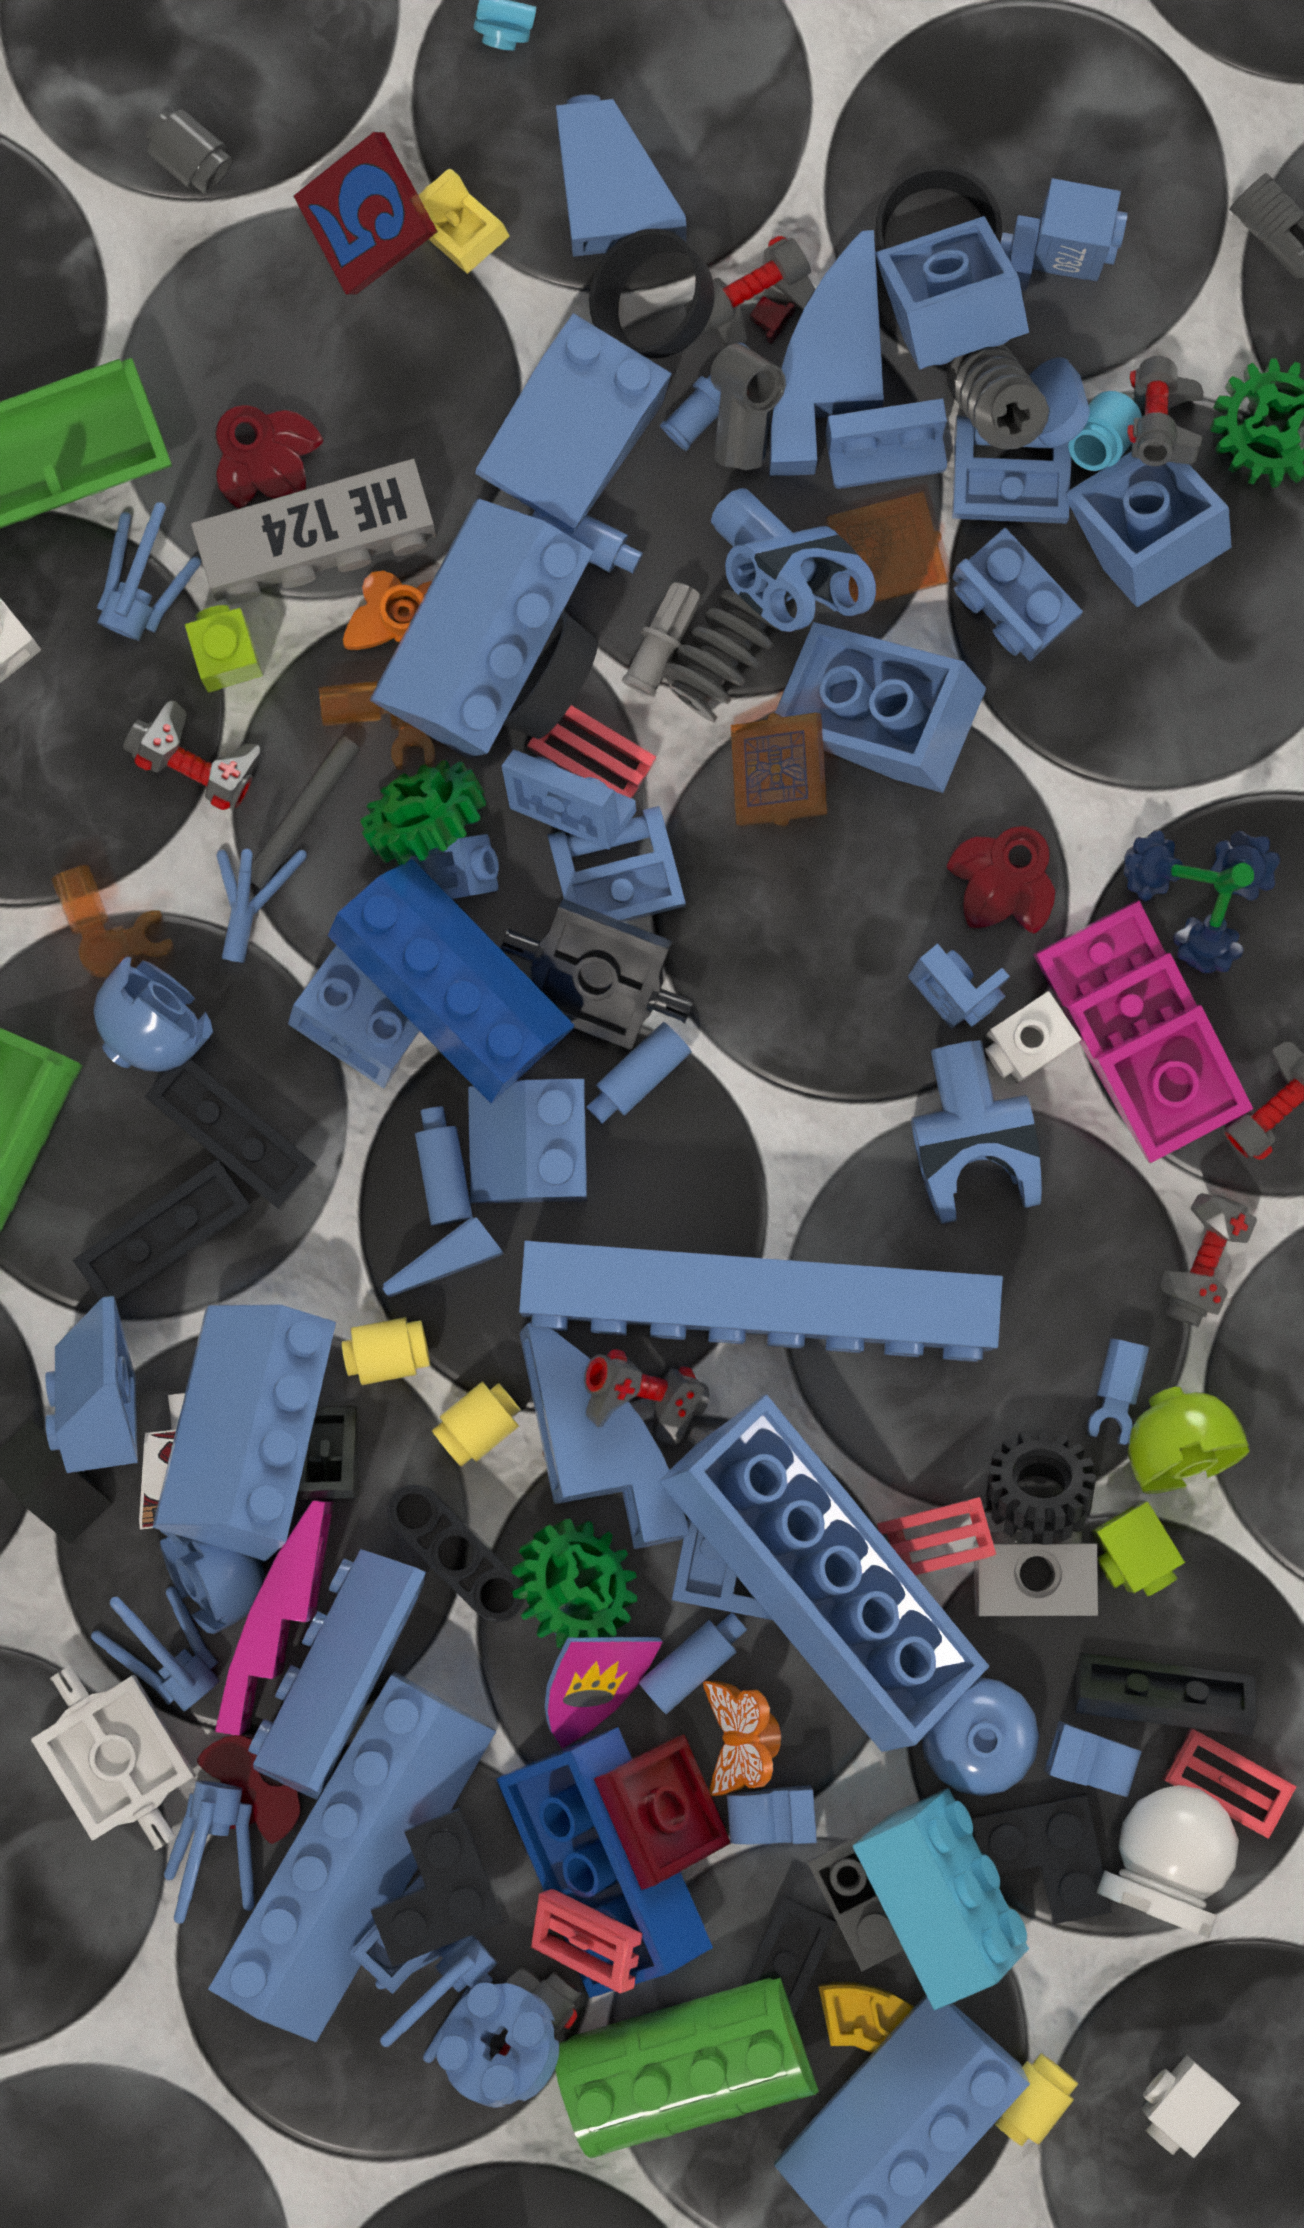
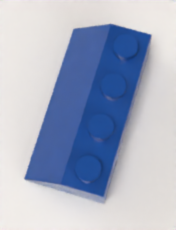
[327,859,575,1104]
[496,1727,713,1998]

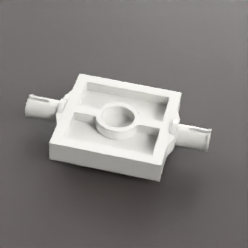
[31,1665,196,1851]

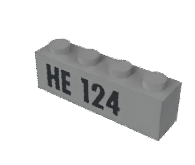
[191,458,436,604]

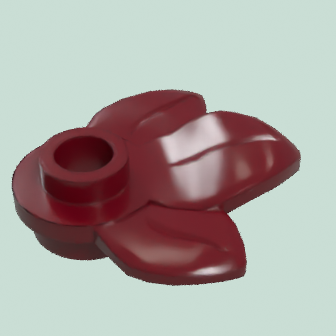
[215,405,323,509]
[946,826,1056,934]
[197,1735,301,1844]

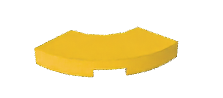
[818,1982,914,2053]

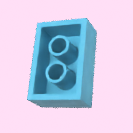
[853,1788,1029,2011]

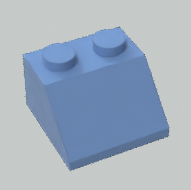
[875,216,1029,370]
[1065,451,1232,607]
[468,1079,587,1204]
[45,1296,138,1473]

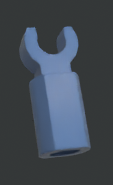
[1086,1339,1149,1445]

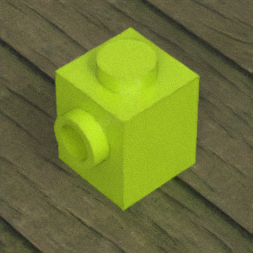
[184,605,263,693]
[1091,1501,1185,1597]

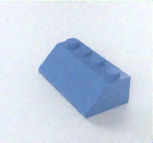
[369,499,594,758]
[152,1305,336,1561]
[248,1549,426,1801]
[774,1994,1030,2228]

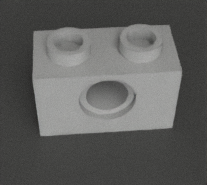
[973,1531,1098,1616]

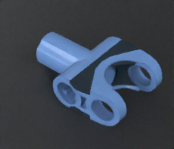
[711,488,876,632]
[911,1040,1042,1224]

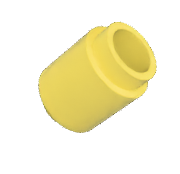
[342,1317,430,1385]
[431,1381,521,1467]
[994,2053,1079,2146]

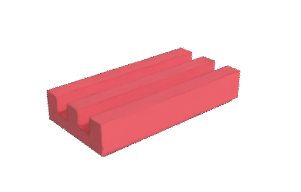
[527,705,656,798]
[877,1497,996,1575]
[1162,1728,1297,1839]
[531,1889,643,1994]

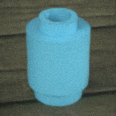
[1068,391,1142,471]

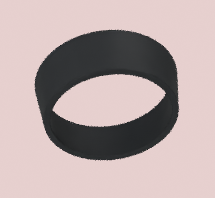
[876,165,1002,251]
[589,229,714,359]
[503,612,598,739]

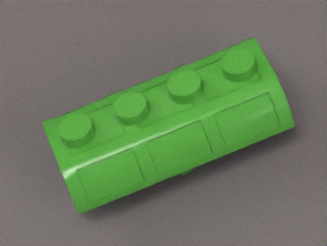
[0,358,173,528]
[0,1028,83,1233]
[555,1978,819,2159]

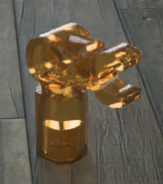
[319,681,436,770]
[51,865,174,977]

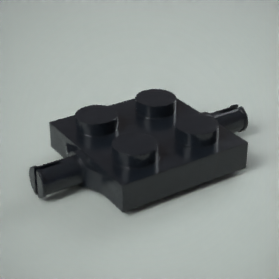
[500,899,694,1050]

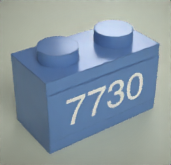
[1032,178,1127,281]

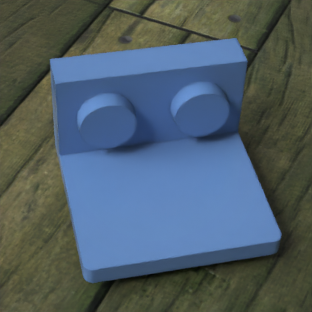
[288,945,420,1089]

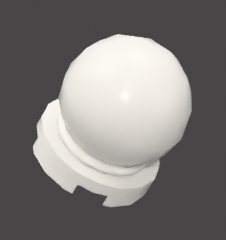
[1097,1785,1239,1938]

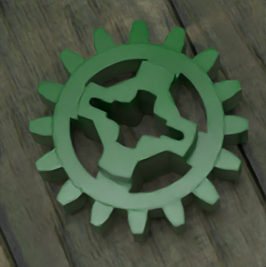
[1210,358,1304,488]
[360,760,486,865]
[512,1519,638,1649]

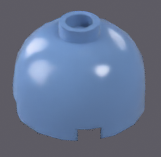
[93,957,213,1071]
[160,1530,269,1634]
[921,1677,1040,1797]

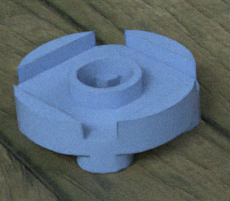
[437,1982,559,2108]

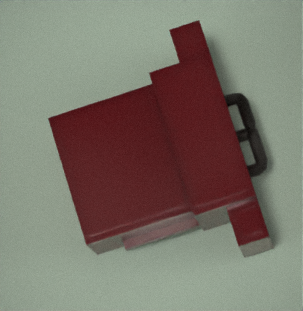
[750,296,795,344]

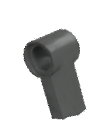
[710,344,786,470]

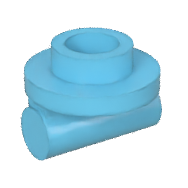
[473,0,536,50]

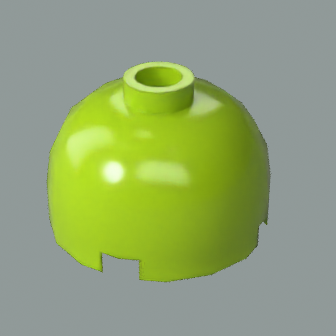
[1128,1387,1250,1494]

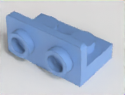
[825,398,947,489]
[952,528,1083,661]
[502,749,636,849]
[907,944,1010,1029]

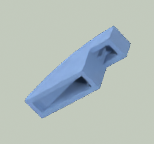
[769,230,884,477]
[519,1323,690,1549]

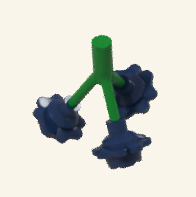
[1123,830,1281,973]

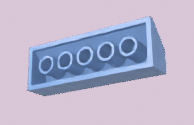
[659,1394,989,1752]
[208,1671,496,2042]

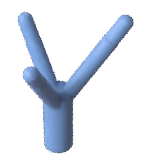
[216,849,307,963]

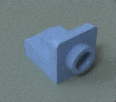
[408,834,499,899]

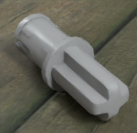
[622,582,701,697]

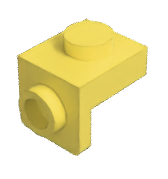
[418,169,510,274]

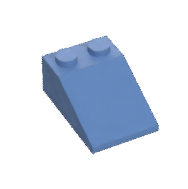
[475,313,672,534]
[770,622,986,793]

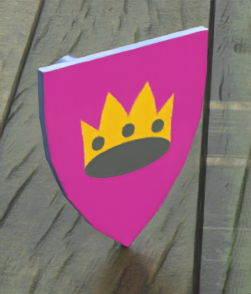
[544,1633,663,1749]

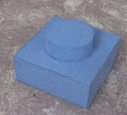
[1000,215,1040,291]

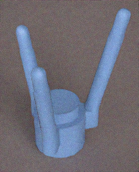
[97,502,201,641]
[91,1586,220,1711]
[164,1780,254,1924]
[375,1935,498,2063]

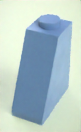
[556,95,687,257]

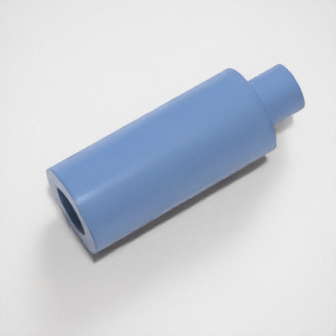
[532,511,643,574]
[586,1021,692,1124]
[415,1106,472,1226]
[638,1612,747,1714]

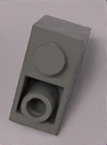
[807,1835,904,1971]

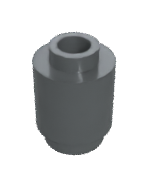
[146,109,233,194]

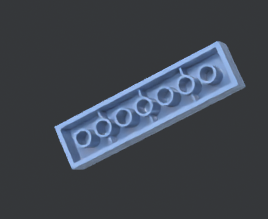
[519,1241,1003,1362]

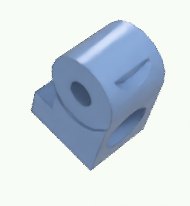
[1044,1721,1142,1797]
[727,1785,817,1845]

